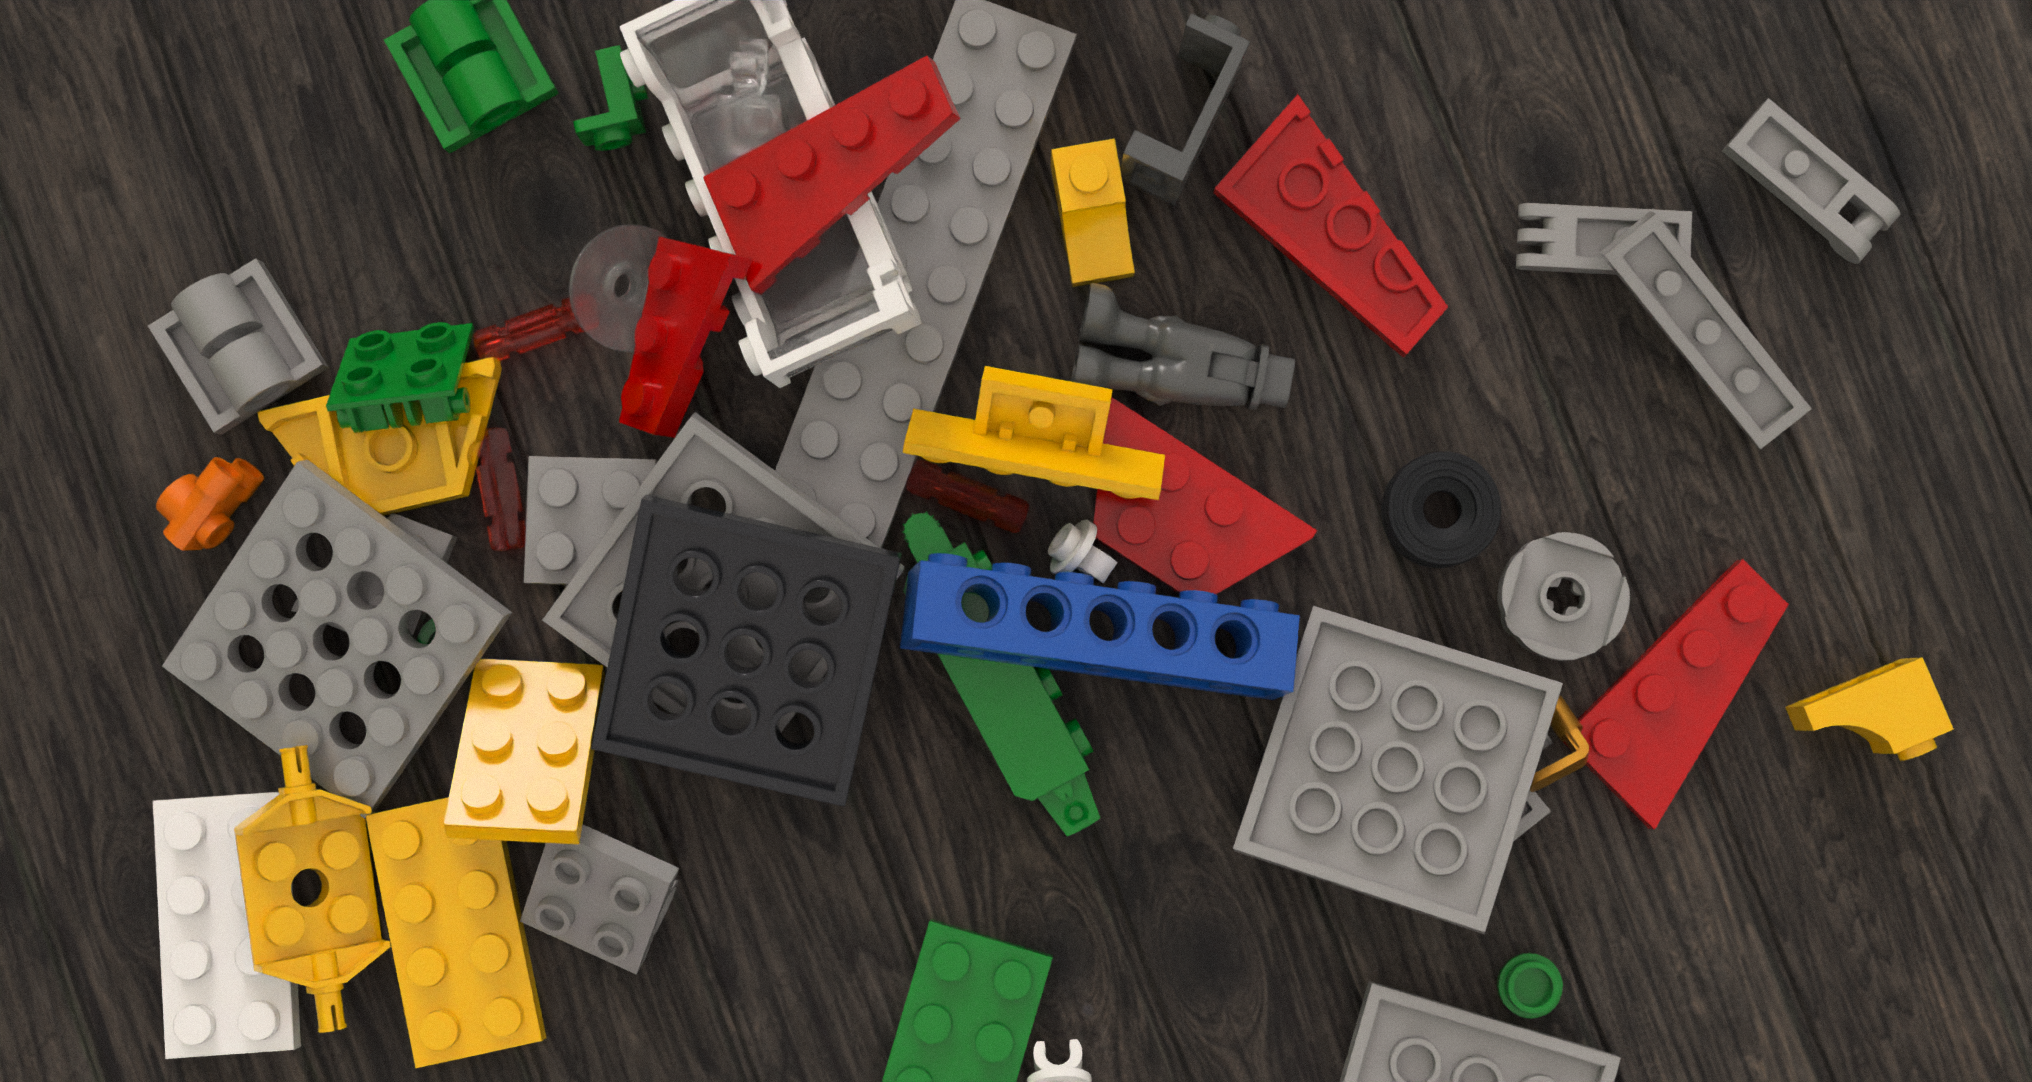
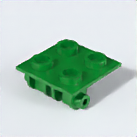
[326,322,474,433]

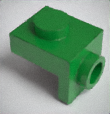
[573,45,649,151]

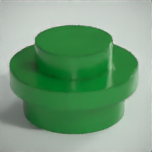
[1497,953,1563,1018]

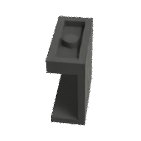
[1120,13,1250,206]

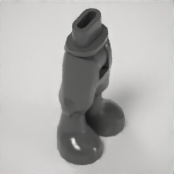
[1071,283,1295,411]

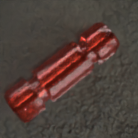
[473,293,598,361]
[476,427,526,552]
[906,460,1029,533]

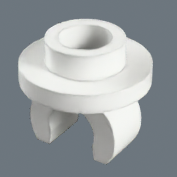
[1048,519,1118,584]
[1027,1039,1092,1082]

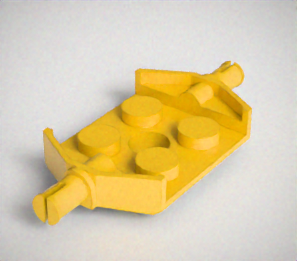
[234,745,391,1033]

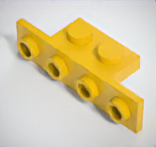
[902,366,1165,500]

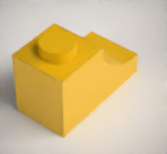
[1050,138,1135,287]
[1785,657,1954,761]

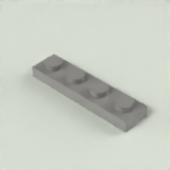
[1599,211,1812,449]

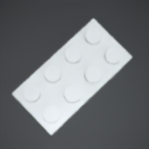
[153,792,301,1059]

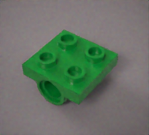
[384,0,559,154]

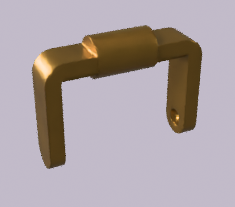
[1530,695,1589,792]

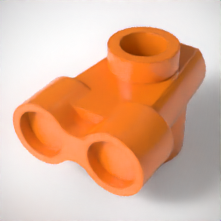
[156,457,265,551]

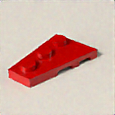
[619,236,753,438]

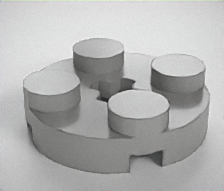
[1497,532,1630,661]

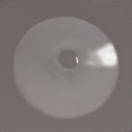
[569,224,668,352]

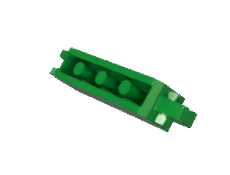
[902,511,1100,836]

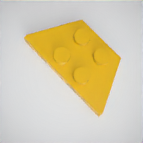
[257,357,502,516]

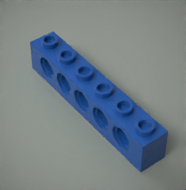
[900,553,1300,700]

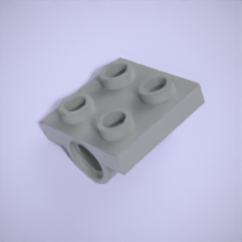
[148,258,329,435]
[520,824,679,974]

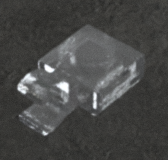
[717,38,790,155]

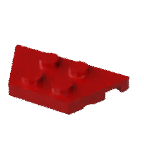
[1093,397,1317,594]

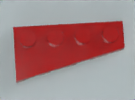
[703,56,961,295]
[1213,94,1448,357]
[1563,559,1789,830]

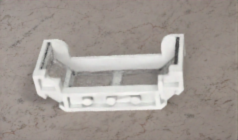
[619,0,922,388]

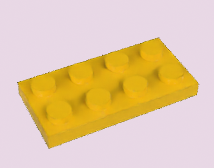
[365,797,546,1068]

